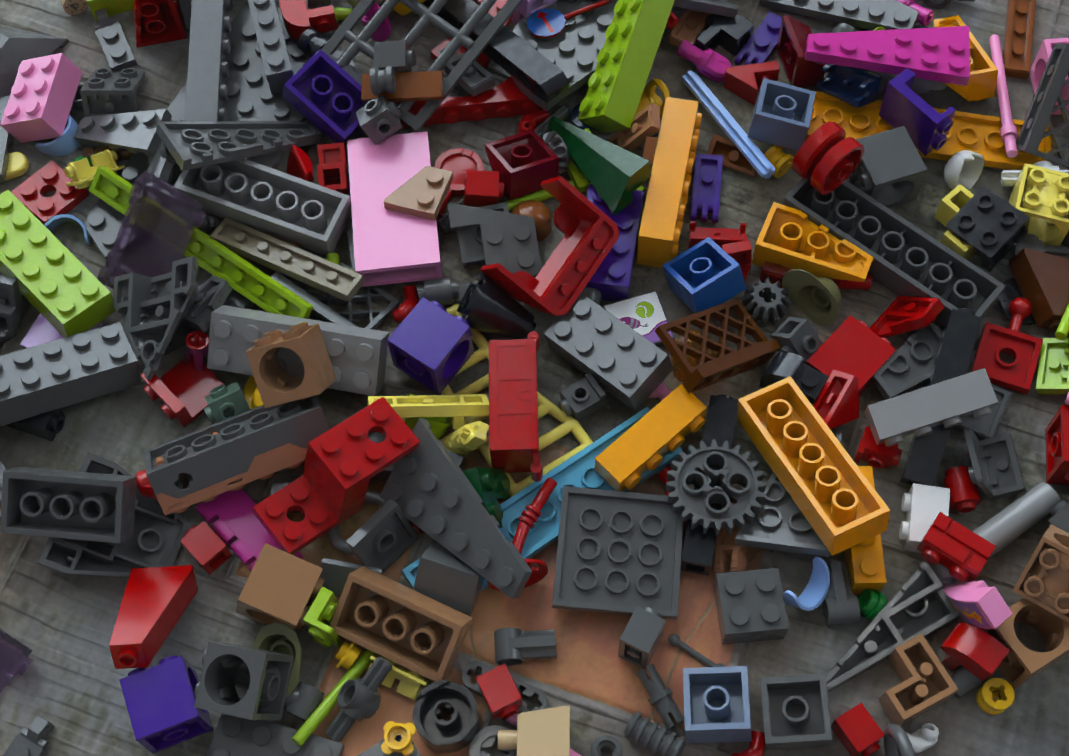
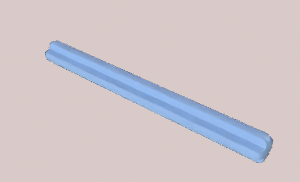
[682,70,775,179]

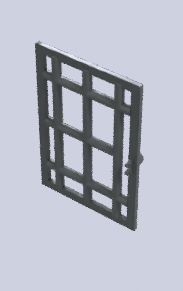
[321,0,523,132]

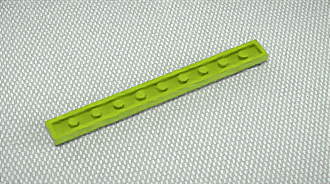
[89,167,314,319]

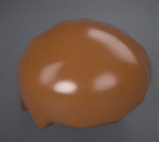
[511,200,552,242]

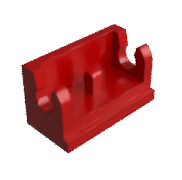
[688,221,747,249]

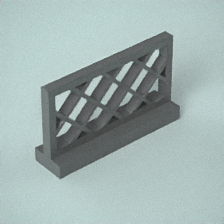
[1016,43,1069,168]
[271,250,399,330]

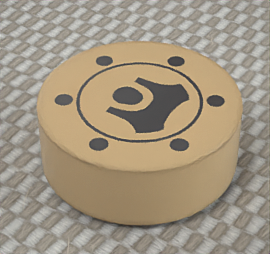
[61,0,88,15]

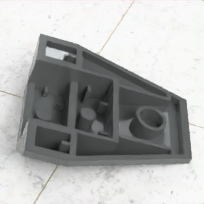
[37,452,190,578]

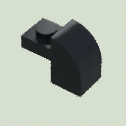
[695,13,754,56]
[759,352,829,404]

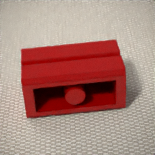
[916,512,996,582]

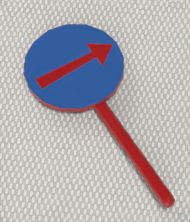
[527,0,609,38]

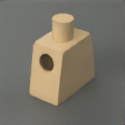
[498,706,570,756]

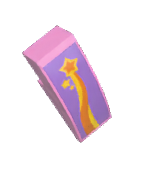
[943,580,1013,629]

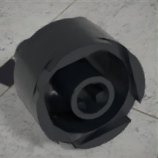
[412,680,480,753]

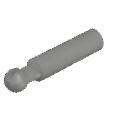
[931,482,1061,585]

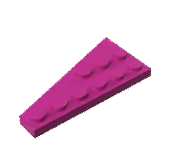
[805,26,970,86]

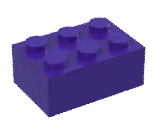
[282,49,366,147]

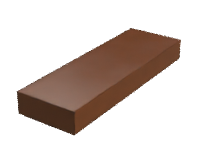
[361,71,443,103]

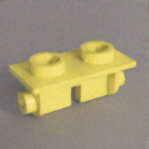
[64,149,125,189]
[367,653,434,701]

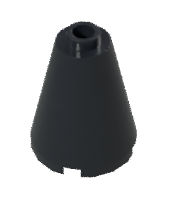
[457,272,536,339]

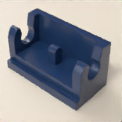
[816,64,881,108]

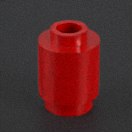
[943,466,981,513]

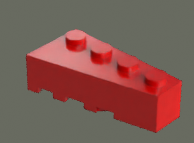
[133,0,187,48]

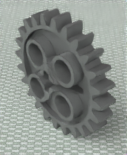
[666,439,766,536]

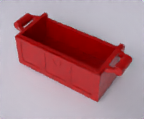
[489,331,543,482]

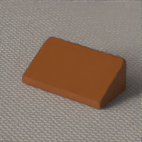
[706,134,765,178]

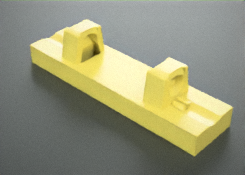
[368,394,489,429]

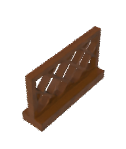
[655,298,782,394]

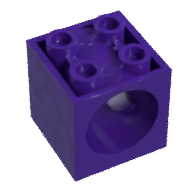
[387,297,474,395]
[119,656,214,754]

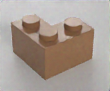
[879,634,959,726]

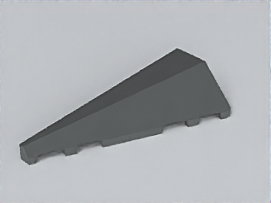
[826,561,960,692]

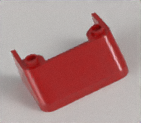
[480,176,619,316]

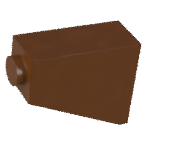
[1009,248,1069,332]

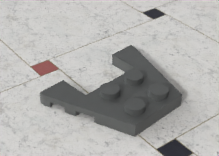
[447,203,542,300]

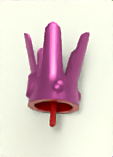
[184,331,209,372]

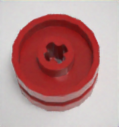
[792,121,865,195]

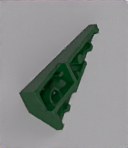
[548,116,651,216]

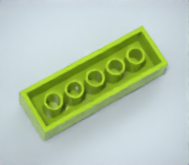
[578,0,675,133]
[0,190,115,338]

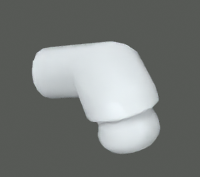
[906,723,939,753]

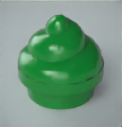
[858,589,887,620]

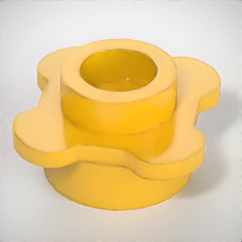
[335,642,362,670]
[381,721,416,756]

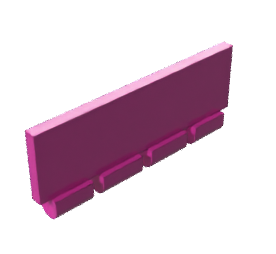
[195,489,304,571]

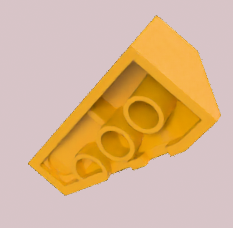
[933,15,998,102]
[752,202,874,282]

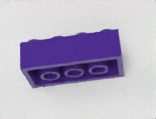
[586,184,644,302]

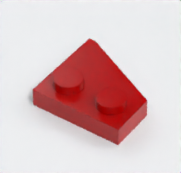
[869,295,944,338]

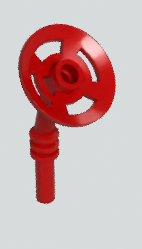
[487,478,557,591]

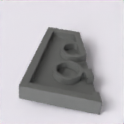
[871,322,943,400]

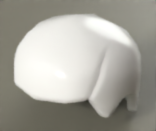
[944,150,984,190]

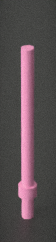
[989,34,1018,158]

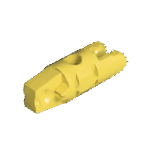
[440,421,489,457]

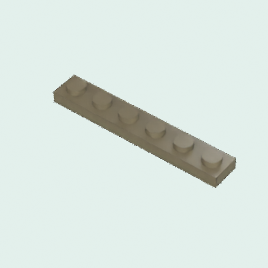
[210,217,365,302]

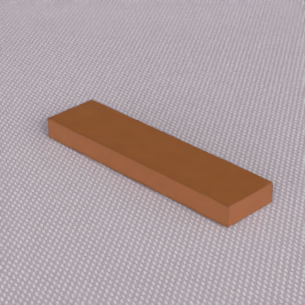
[1003,0,1036,79]

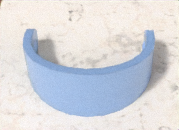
[35,114,81,157]
[44,214,91,245]
[783,556,830,611]

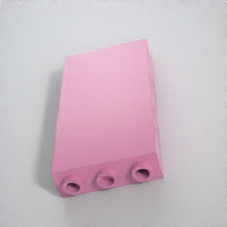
[347,131,443,287]

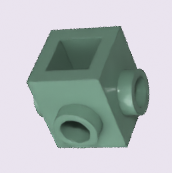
[204,382,251,424]

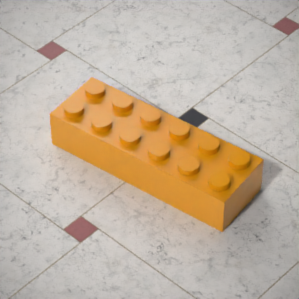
[637,97,702,268]
[737,376,890,556]

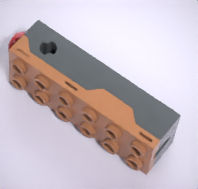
[135,395,329,516]

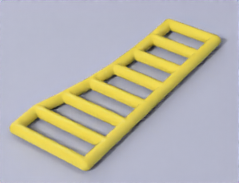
[441,304,593,497]

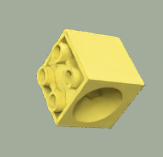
[1009,163,1069,246]

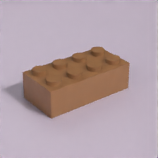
[330,566,473,682]

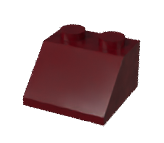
[776,15,827,88]
[485,129,559,200]

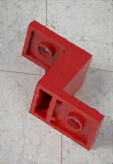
[252,397,420,555]

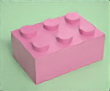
[0,53,82,143]

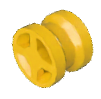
[764,145,794,178]
[976,678,1015,715]

